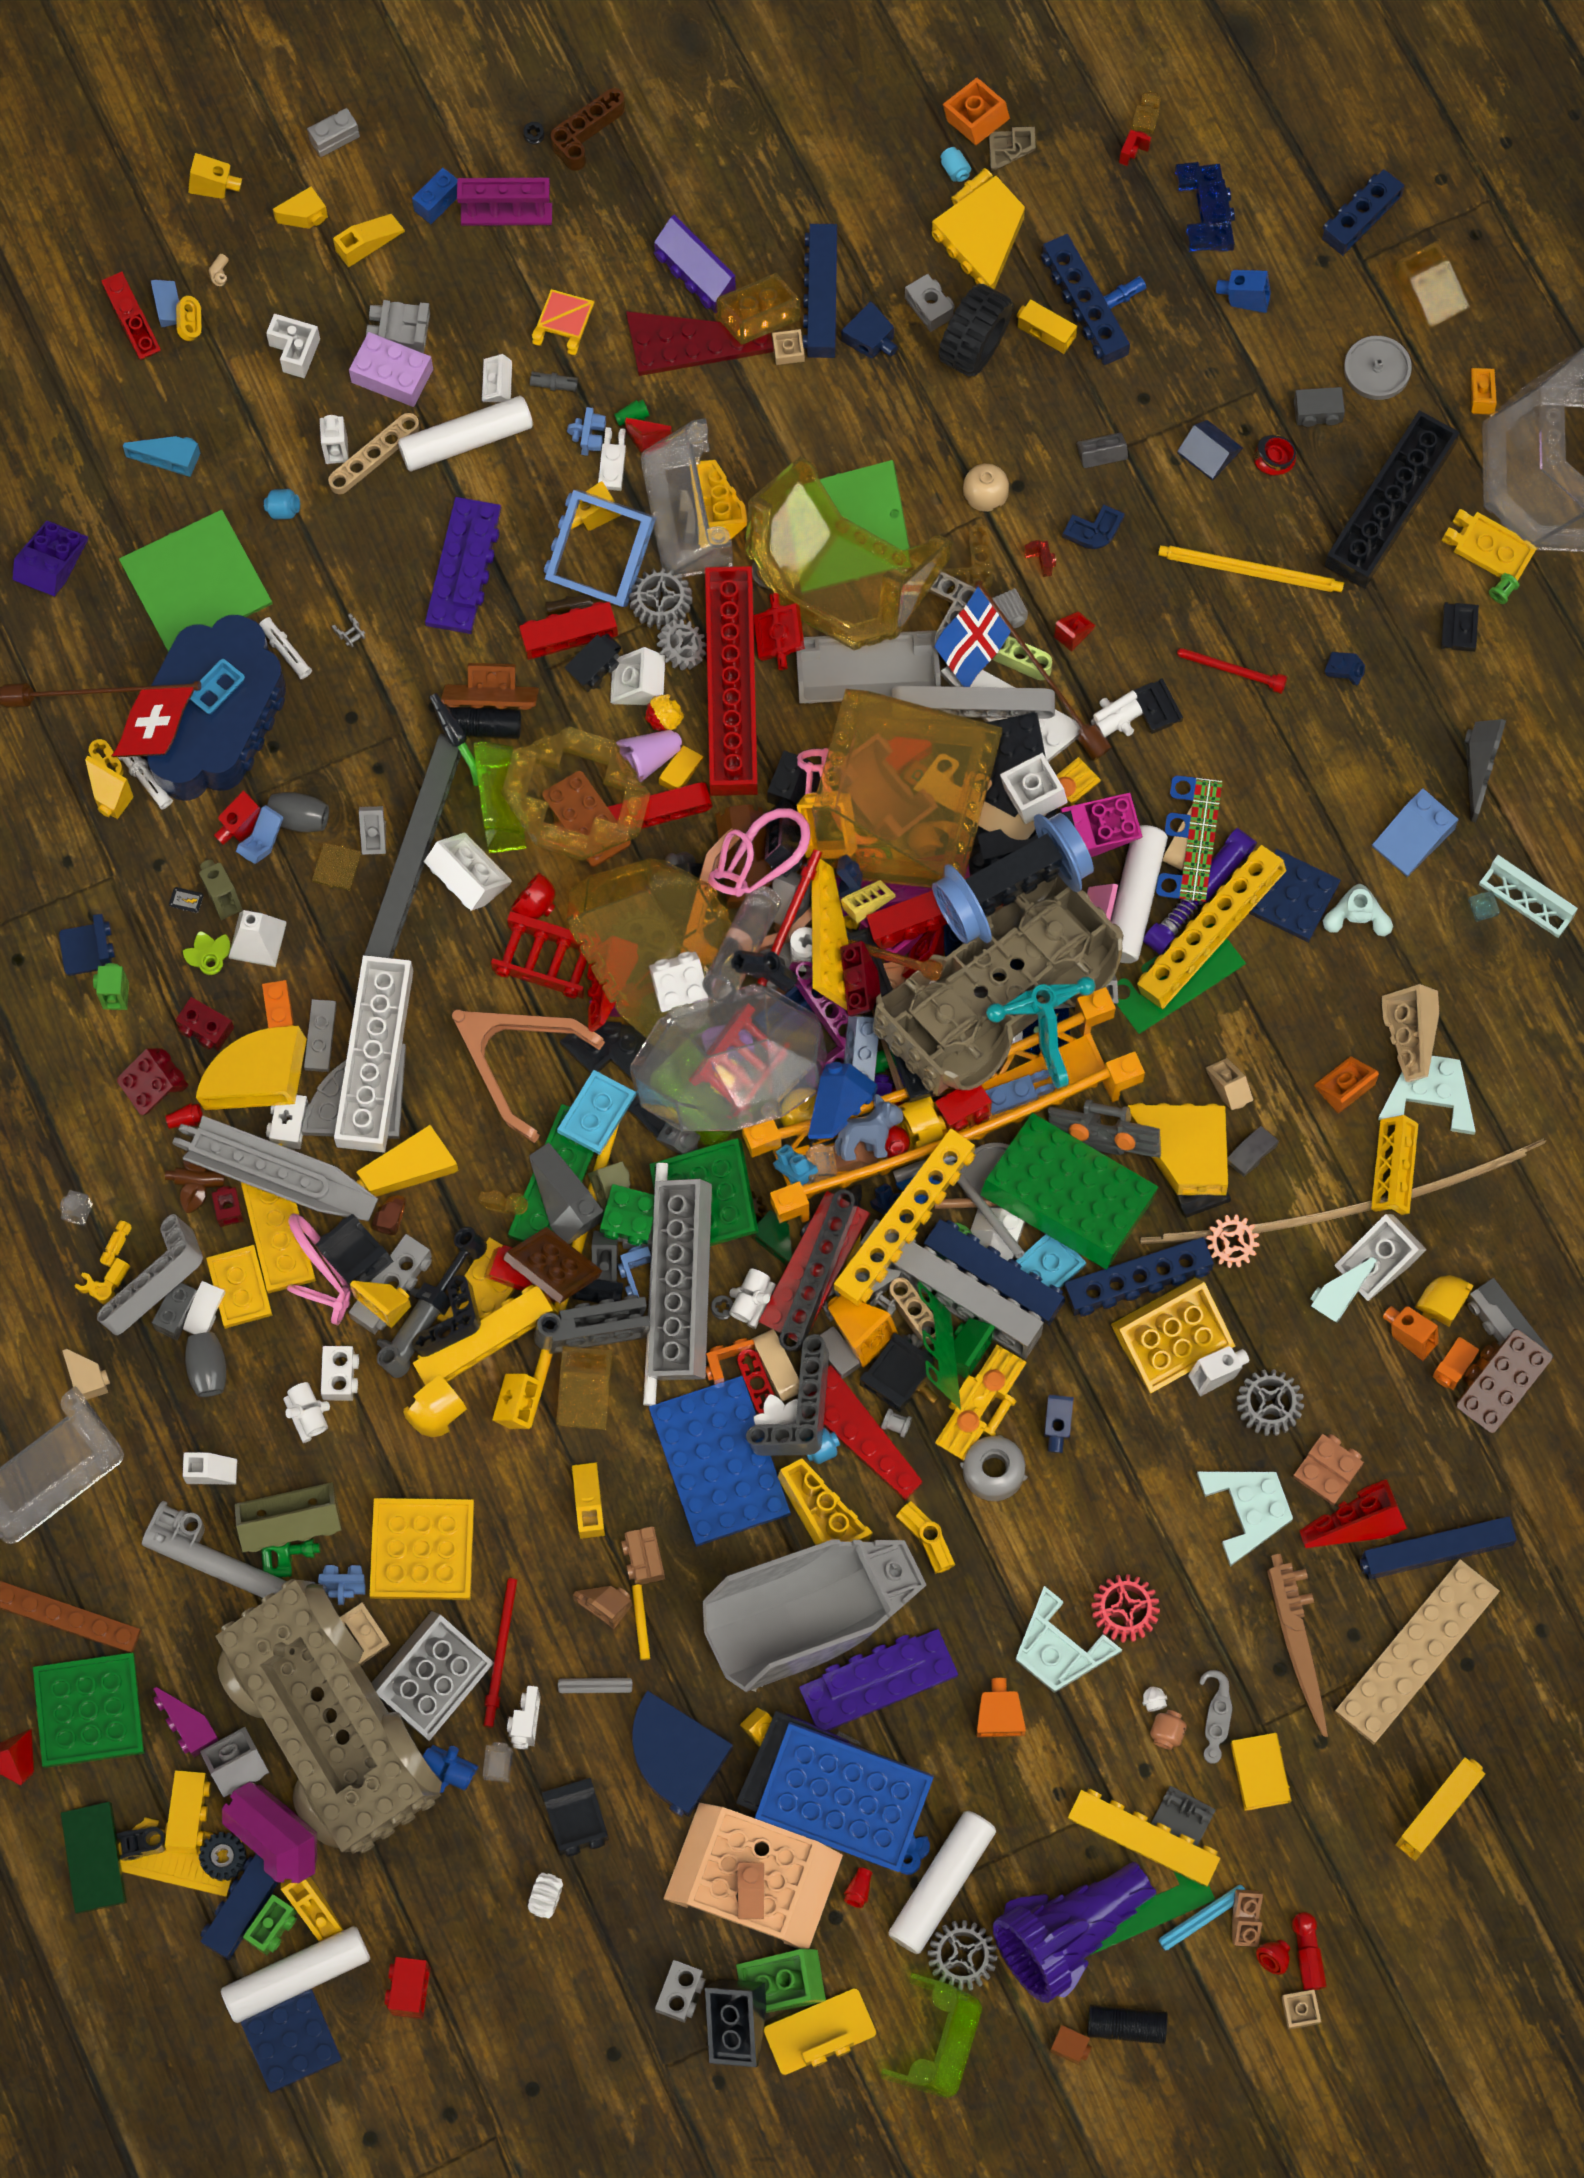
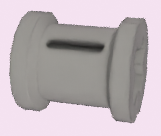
[881,1409,912,1438]

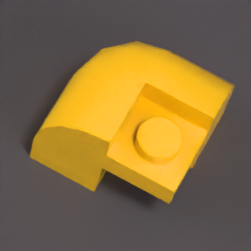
[1415,1275,1473,1327]
[403,1374,467,1437]

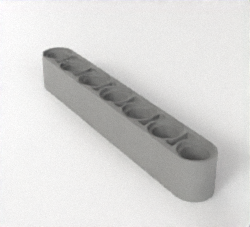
[892,686,1055,719]

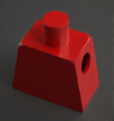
[214,791,261,845]

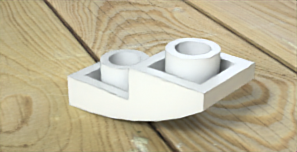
[183,1281,225,1334]

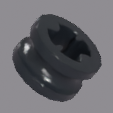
[524,122,544,144]

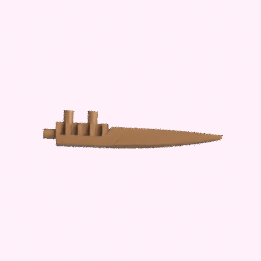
[1267,1554,1328,1737]

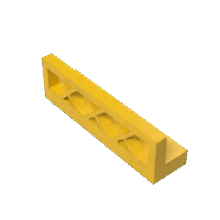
[1371,1115,1418,1215]

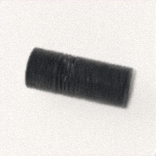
[449,706,521,740]
[1087,2004,1168,2045]

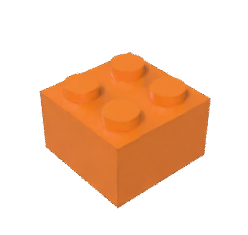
[943,78,1010,146]

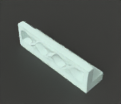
[1479,855,1578,938]

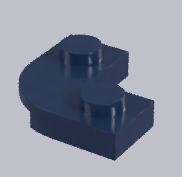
[1062,504,1125,549]

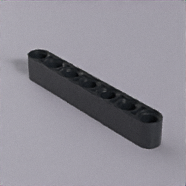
[779,1189,858,1352]

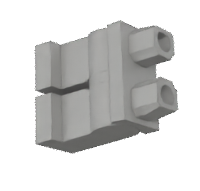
[366,300,430,353]

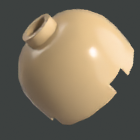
[963,463,1009,512]

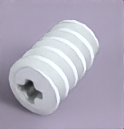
[790,927,812,972]

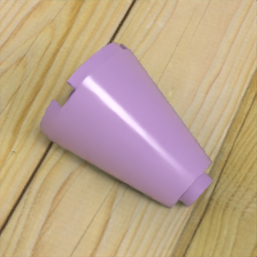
[614,730,682,785]

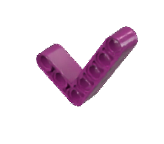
[789,960,848,1089]

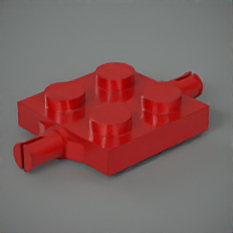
[753,593,805,670]

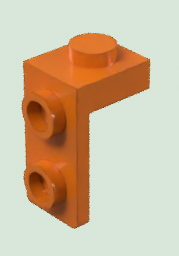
[1432,1337,1479,1390]
[706,1338,755,1385]

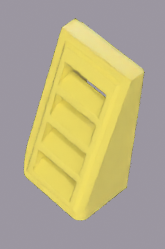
[841,880,896,924]

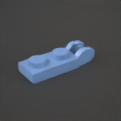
[985,1070,1055,1115]

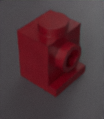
[212,1186,244,1227]

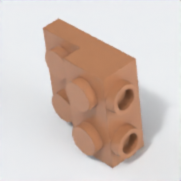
[1293,1434,1364,1506]

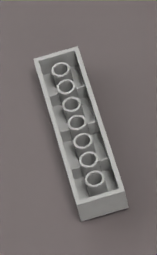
[648,1179,712,1381]
[860,1219,1044,1359]

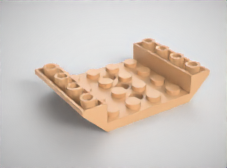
[664,1803,843,1949]

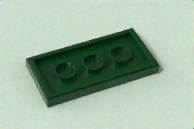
[61,1802,127,1914]

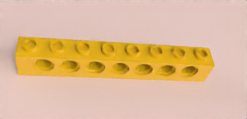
[1137,845,1287,1010]
[834,1129,976,1306]

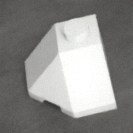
[971,1208,1025,1261]

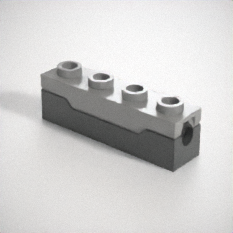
[1467,1278,1554,1362]

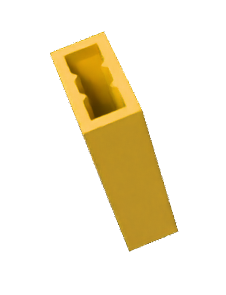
[356,1125,458,1197]

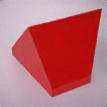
[625,418,672,457]
[0,1728,34,1785]

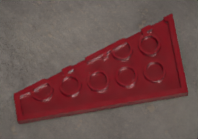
[626,311,774,376]

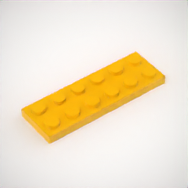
[241,1143,316,1294]

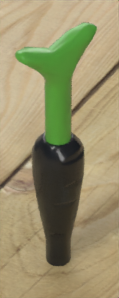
[429,693,490,786]

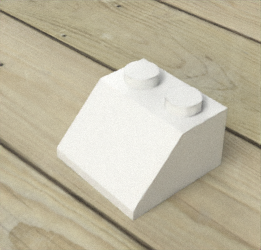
[610,647,665,705]

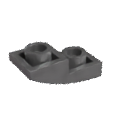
[1227,1126,1279,1177]

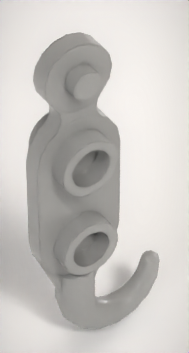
[1199,1670,1232,1764]

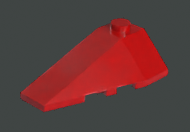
[588,936,639,1032]
[1299,1479,1407,1548]

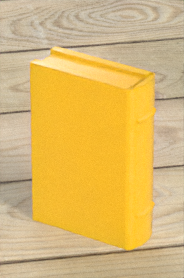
[1230,1733,1292,1811]

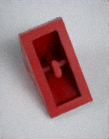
[1054,611,1096,652]

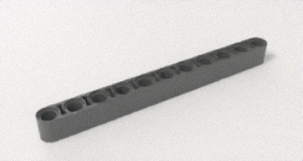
[364,733,461,959]

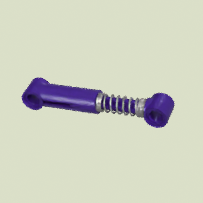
[1143,828,1257,955]

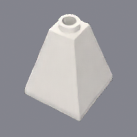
[228,910,286,967]

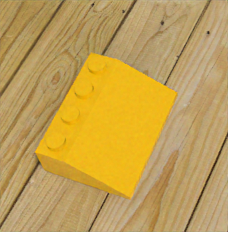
[1111,1278,1235,1393]

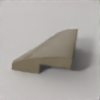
[989,127,1036,171]

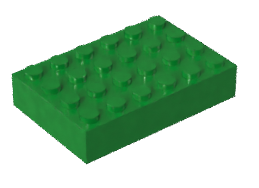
[980,1113,1158,1270]

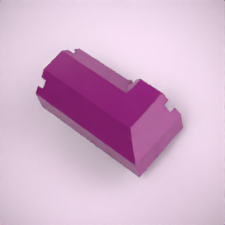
[222,1782,317,1883]

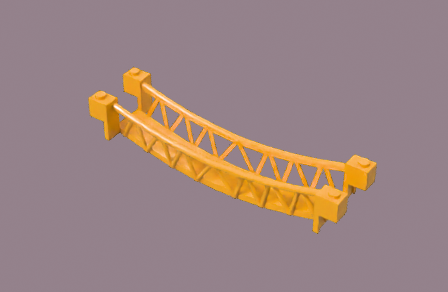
[742,987,1145,1223]

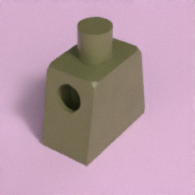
[199,860,243,920]

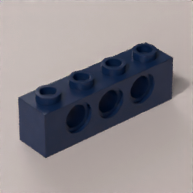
[1322,169,1405,256]

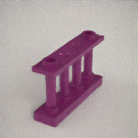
[457,178,552,226]

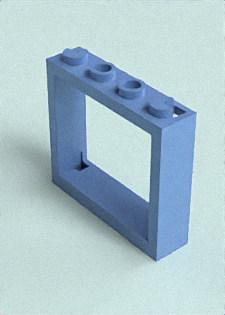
[544,490,657,607]

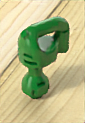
[261,1538,321,1578]

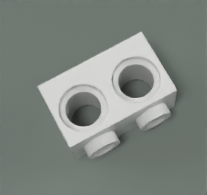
[321,1346,359,1401]

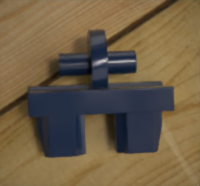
[870,1184,909,1223]

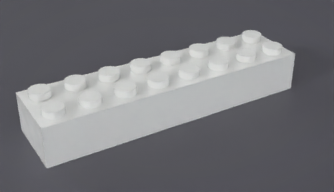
[334,955,413,1153]

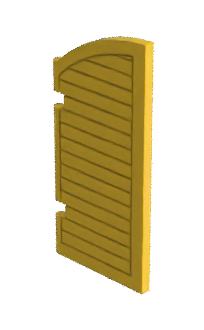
[118,1817,242,1897]

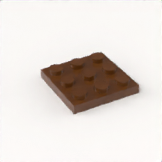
[503,1227,603,1304]

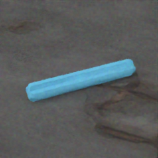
[1158,1885,1245,1951]

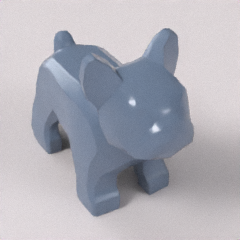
[834,1094,903,1161]

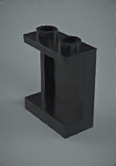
[315,1214,394,1287]
[860,1332,935,1413]
[542,1778,609,1857]

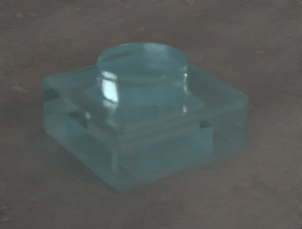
[1468,891,1500,922]

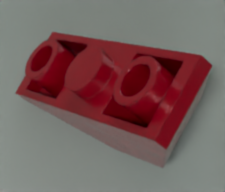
[840,941,881,1017]

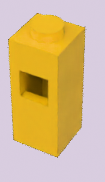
[1016,299,1077,354]

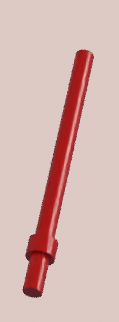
[757,849,822,987]
[483,1578,518,1728]

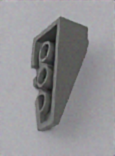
[1464,719,1506,823]
[529,1143,604,1244]

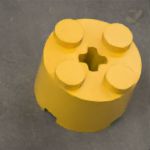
[898,1097,946,1150]

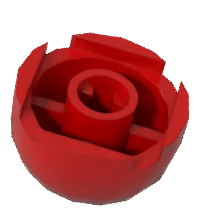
[511,872,556,919]

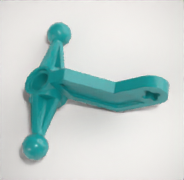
[986,977,1095,1089]

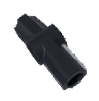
[731,950,798,992]

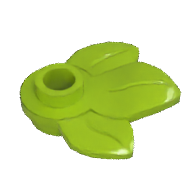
[183,931,230,975]

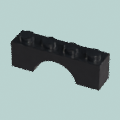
[977,811,1075,867]

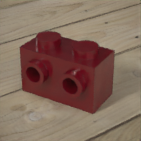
[175,997,234,1051]

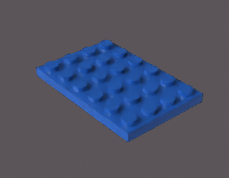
[649,1376,791,1547]
[755,1722,934,1872]

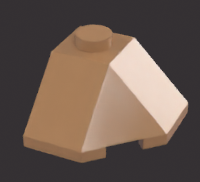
[573,1586,632,1629]

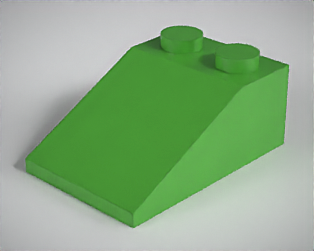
[736,1949,826,2013]

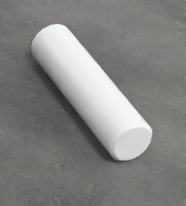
[398,396,533,471]
[1111,825,1168,963]
[888,1811,996,1954]
[221,1926,370,2023]

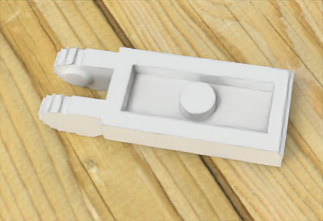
[598,427,626,491]

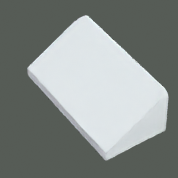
[482,354,512,402]

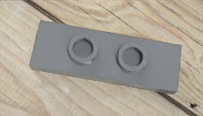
[304,999,337,1072]

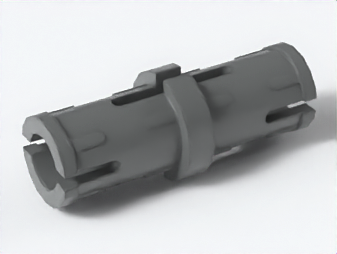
[530,371,578,392]

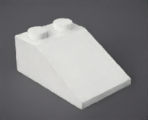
[1334,1214,1426,1301]

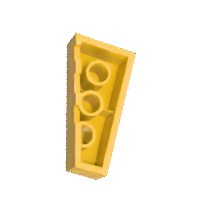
[778,1459,873,1545]

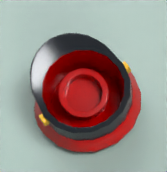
[1254,435,1296,475]

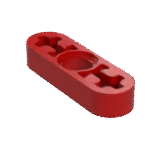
[737,1349,774,1414]

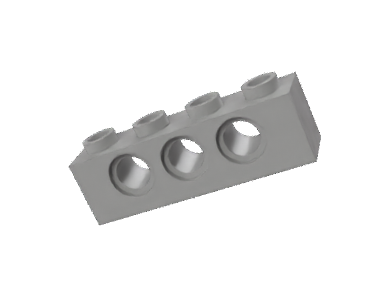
[349,1234,432,1335]

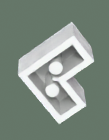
[266,314,320,379]

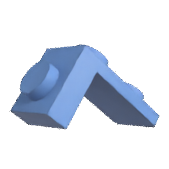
[236,805,283,864]
[617,1246,651,1298]

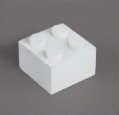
[1000,753,1068,824]

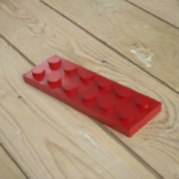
[758,1191,871,1342]

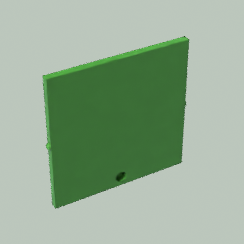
[783,460,913,594]
[119,510,273,652]

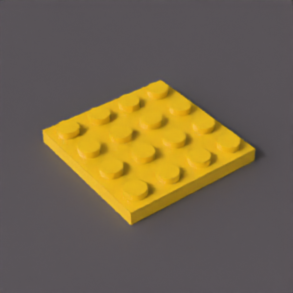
[370,1498,474,1600]

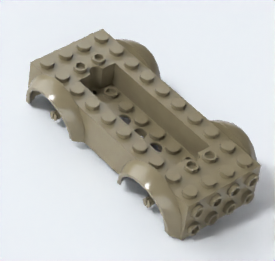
[873,875,1124,1096]
[215,1579,442,1854]

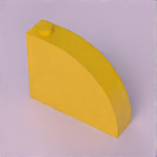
[196,1025,307,1110]

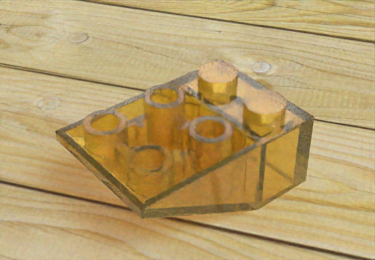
[1394,241,1469,328]
[556,1346,613,1430]

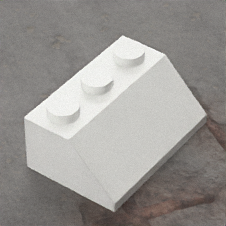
[424,833,512,911]

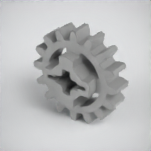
[657,619,707,670]

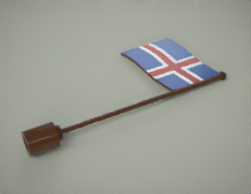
[934,581,1112,761]

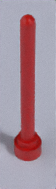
[1177,648,1288,694]

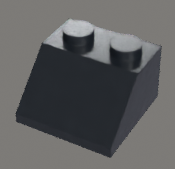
[767,750,823,814]

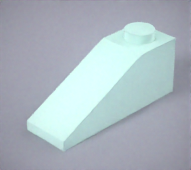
[1311,1257,1378,1323]

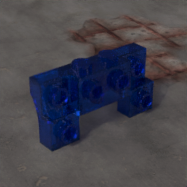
[1175,162,1235,252]

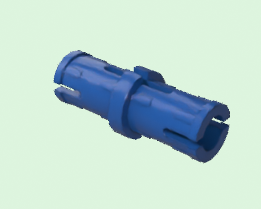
[1104,276,1147,309]

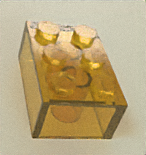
[717,273,800,345]

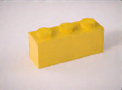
[165,1771,211,1854]

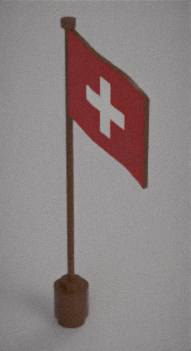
[0,681,201,758]

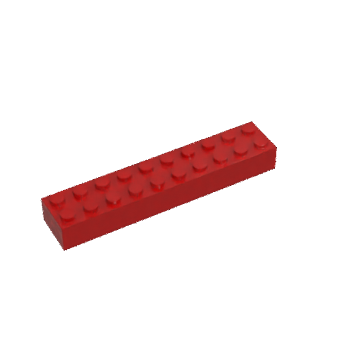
[705,566,758,796]

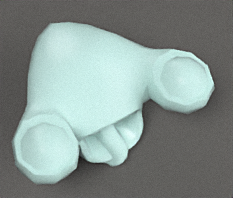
[1323,884,1393,936]

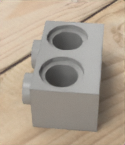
[655,1960,706,2023]

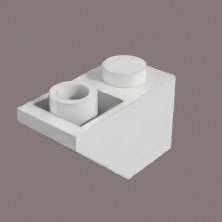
[183,1453,237,1484]

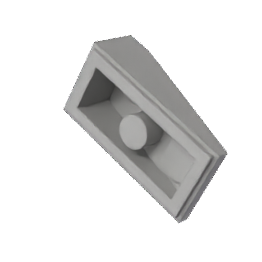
[818,1326,861,1379]

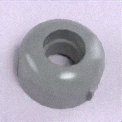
[960,1435,1028,1501]

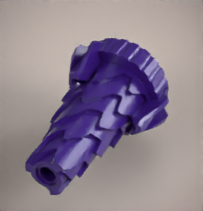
[993,1862,1156,2003]

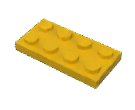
[437,1237,515,1330]

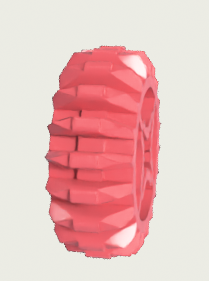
[1091,1574,1160,1643]

